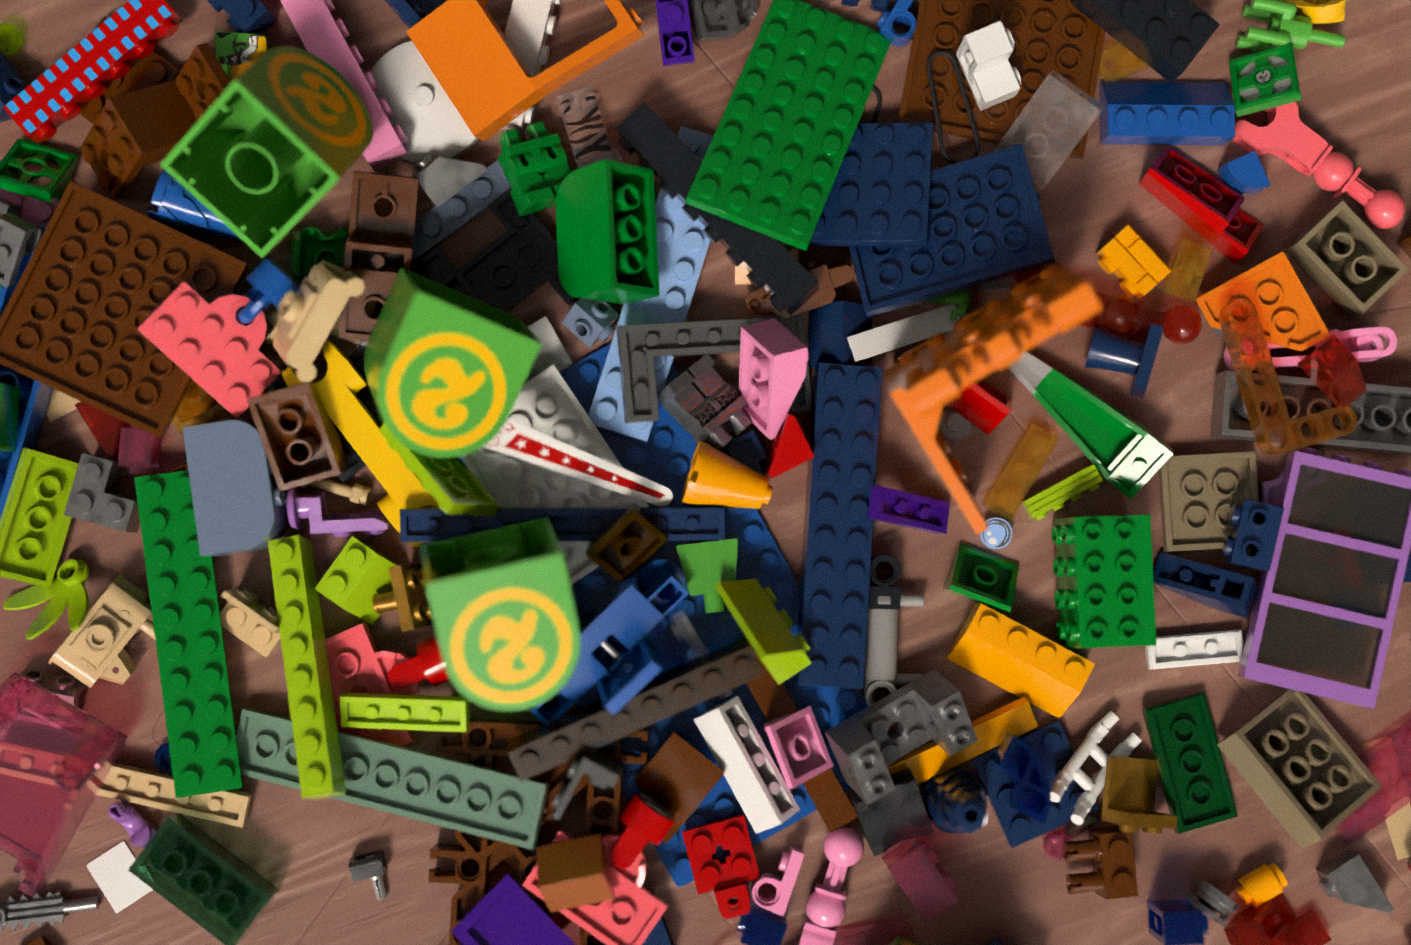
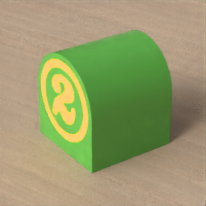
[160,46,373,258]
[364,267,542,458]
[420,516,580,711]

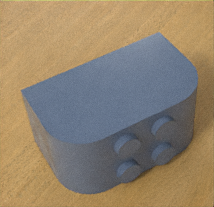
[182,420,288,557]

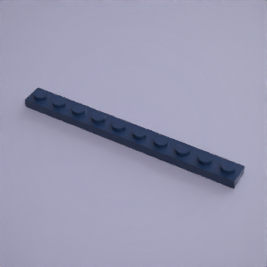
[400,506,725,542]

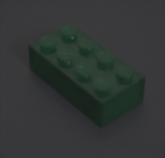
[128,813,280,945]

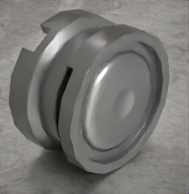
[1187,879,1240,928]

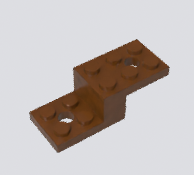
[339,170,419,341]

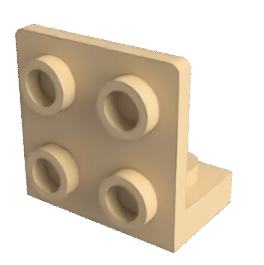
[220,588,281,658]

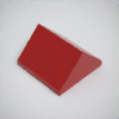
[946,378,1012,435]
[763,414,815,478]

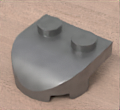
[688,0,757,42]

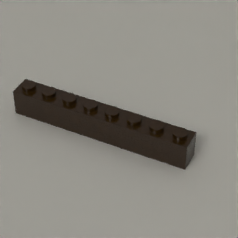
[507,636,764,782]

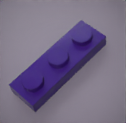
[868,486,950,534]

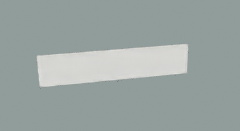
[847,304,960,362]

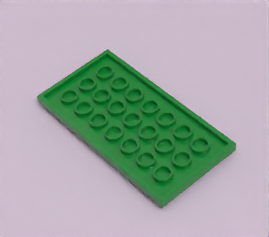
[686,0,892,251]

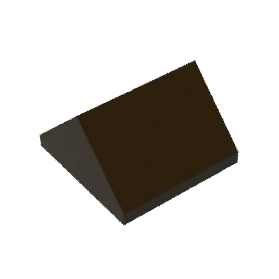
[585,502,668,583]

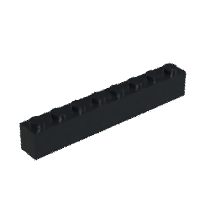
[616,103,819,316]

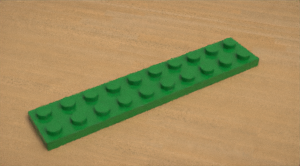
[134,470,243,799]

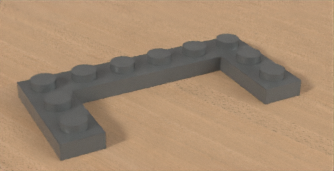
[616,316,812,424]

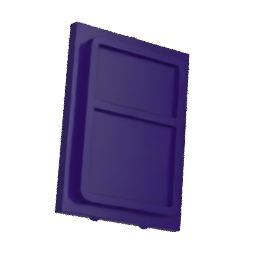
[451,874,576,945]

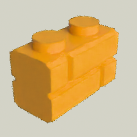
[1096,224,1172,299]

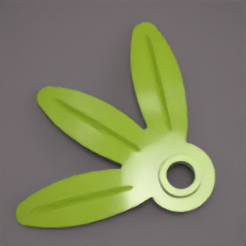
[3,559,89,640]

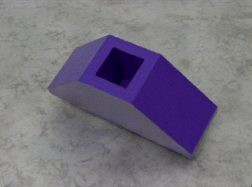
[655,0,695,66]

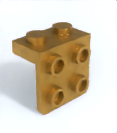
[1101,756,1177,834]

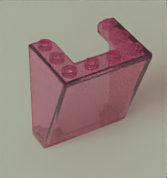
[0,672,128,897]

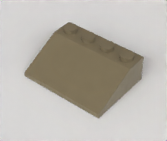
[1217,689,1382,849]

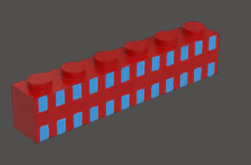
[3,0,183,144]

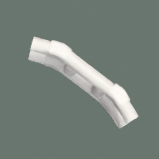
[1048,710,1142,825]

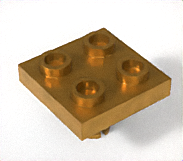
[372,563,435,631]

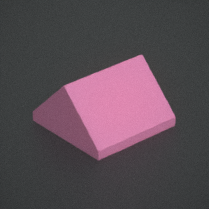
[764,706,833,789]

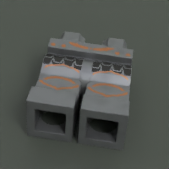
[657,354,752,450]

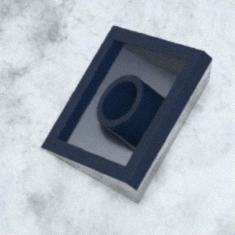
[808,301,872,368]

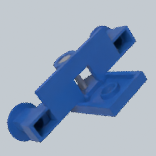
[529,559,689,724]

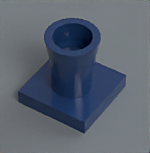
[1084,323,1164,398]

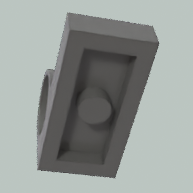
[0,212,42,288]

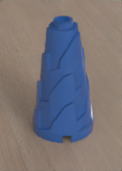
[148,169,242,240]

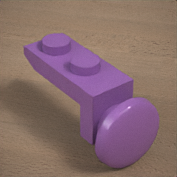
[286,486,391,537]

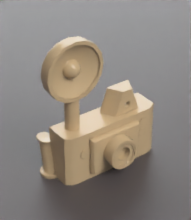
[263,263,365,382]
[48,572,155,688]

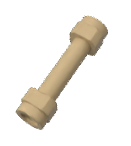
[299,478,372,506]

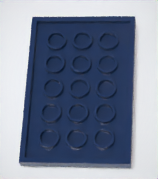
[849,143,1055,317]

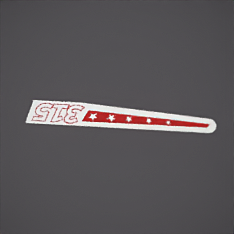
[483,419,673,507]

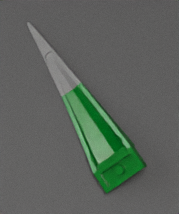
[959,312,1174,499]

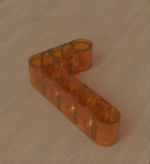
[1219,299,1357,455]

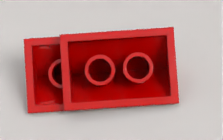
[1139,144,1264,264]

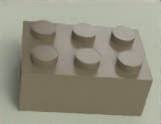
[1285,200,1409,318]

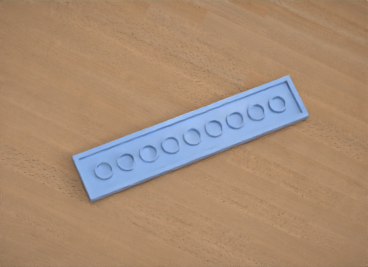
[588,126,713,443]

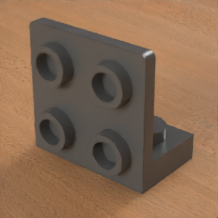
[551,750,624,820]

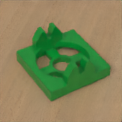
[0,138,79,203]

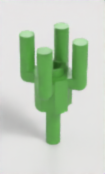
[1235,0,1346,52]

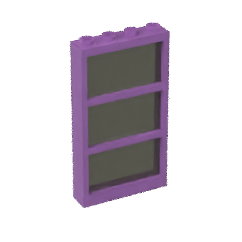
[1238,447,1411,709]

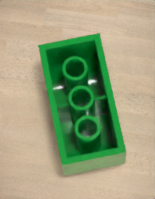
[556,159,660,304]

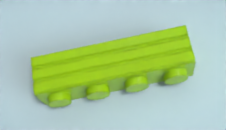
[1021,464,1103,520]

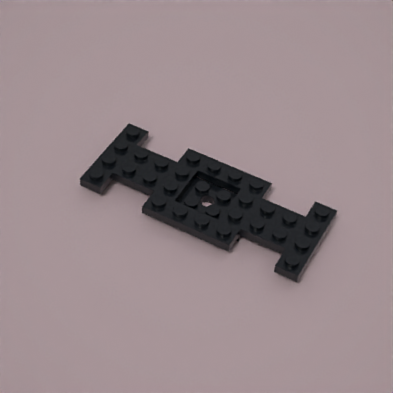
[267,188,577,483]

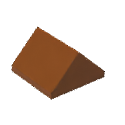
[536,833,615,912]

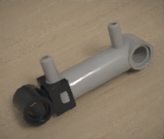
[863,555,925,706]

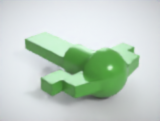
[922,288,971,320]

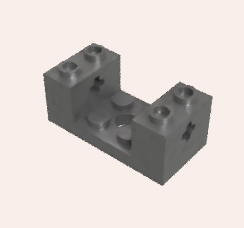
[825,669,978,805]

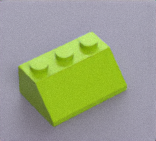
[714,579,811,684]

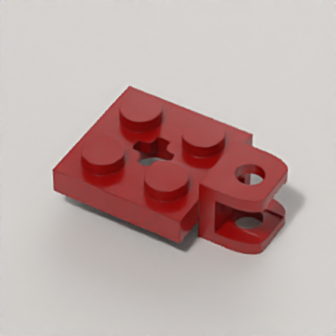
[681,813,761,919]

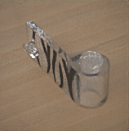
[556,86,622,169]

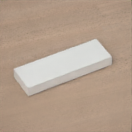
[1145,629,1244,670]

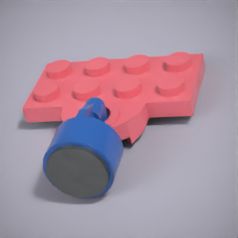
[137,259,300,419]

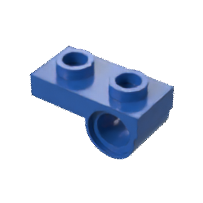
[877,0,916,47]

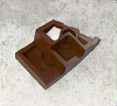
[634,731,725,844]

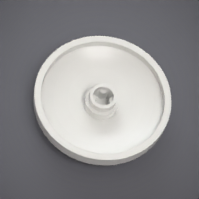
[371,41,479,164]

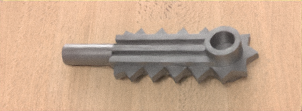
[0,890,99,933]

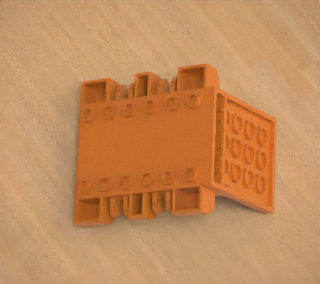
[883,261,1103,535]

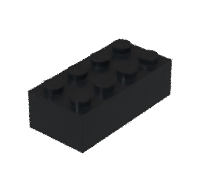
[1073,0,1220,83]

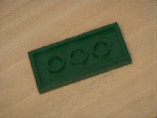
[1142,692,1238,834]

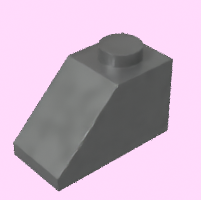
[411,155,488,207]
[1316,850,1394,913]

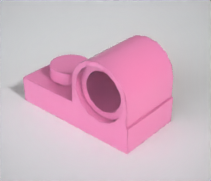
[751,845,805,916]

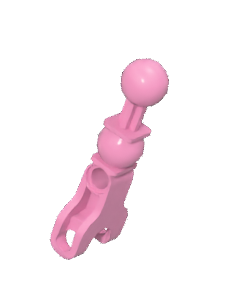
[799,826,864,945]

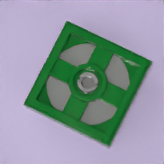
[1228,43,1302,117]

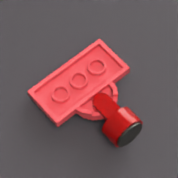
[325,622,451,746]
[522,792,675,945]

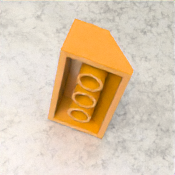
[946,603,1095,718]

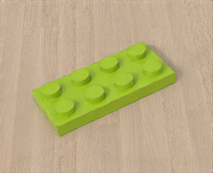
[379,422,500,516]
[0,448,79,588]

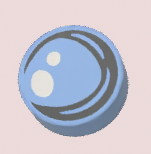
[979,517,1012,549]

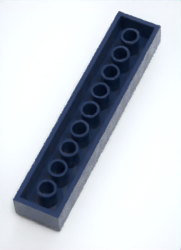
[794,363,882,689]

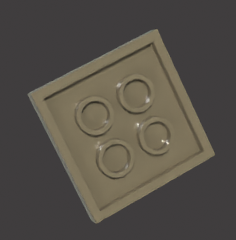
[1158,451,1259,552]

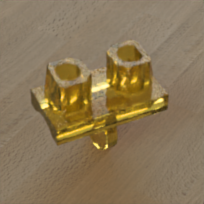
[1162,238,1213,303]

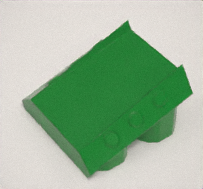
[289,227,349,285]

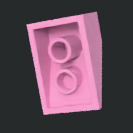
[738,318,809,440]

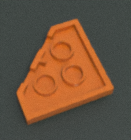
[1195,251,1331,352]

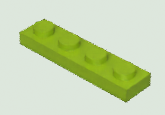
[339,692,470,732]

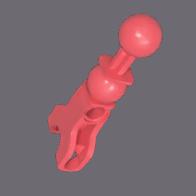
[1231,101,1406,229]

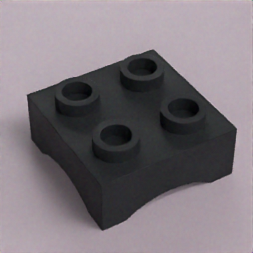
[849,768,934,856]

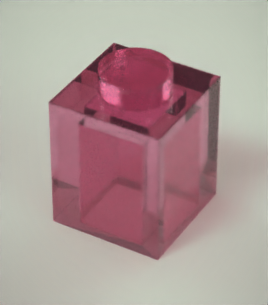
[118,428,162,475]

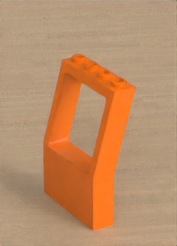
[406,0,645,141]

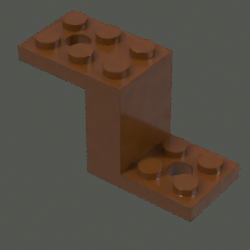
[80,43,232,201]

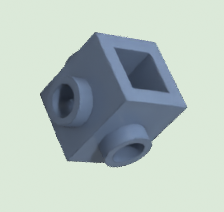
[562,298,619,348]

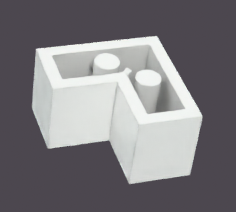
[956,21,1021,111]

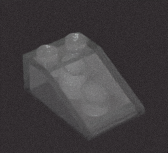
[993,71,1105,190]

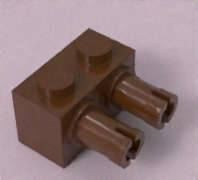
[1062,826,1138,900]

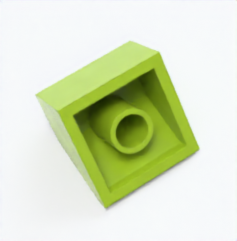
[315,536,398,625]

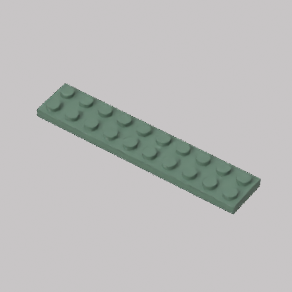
[236,708,550,849]

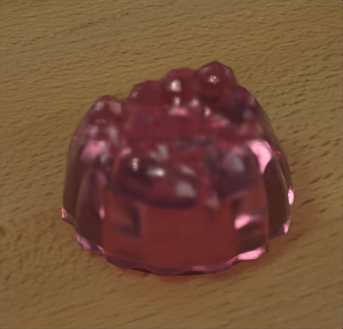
[1042,830,1072,861]

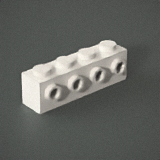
[693,695,800,834]

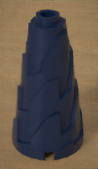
[922,768,988,833]

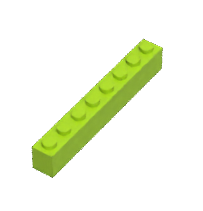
[268,535,346,800]

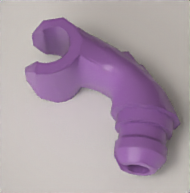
[108,801,159,849]

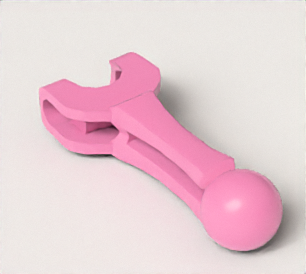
[1223,327,1397,373]

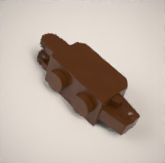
[744,258,855,319]

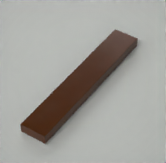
[746,652,858,833]

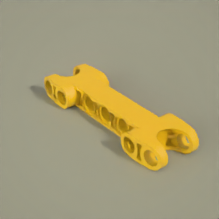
[282,338,439,548]

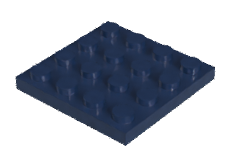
[808,122,934,246]

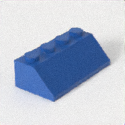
[1100,81,1235,146]

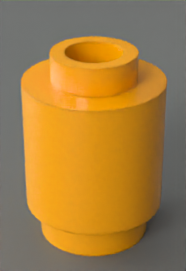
[1236,863,1288,907]

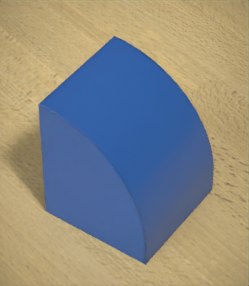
[1218,151,1271,194]

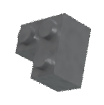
[64,453,140,533]

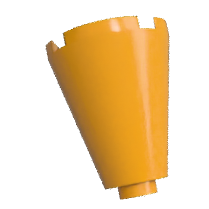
[681,441,773,509]

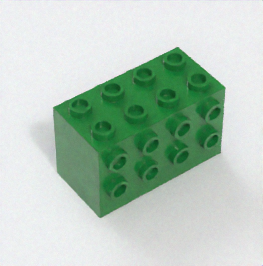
[1051,515,1156,648]

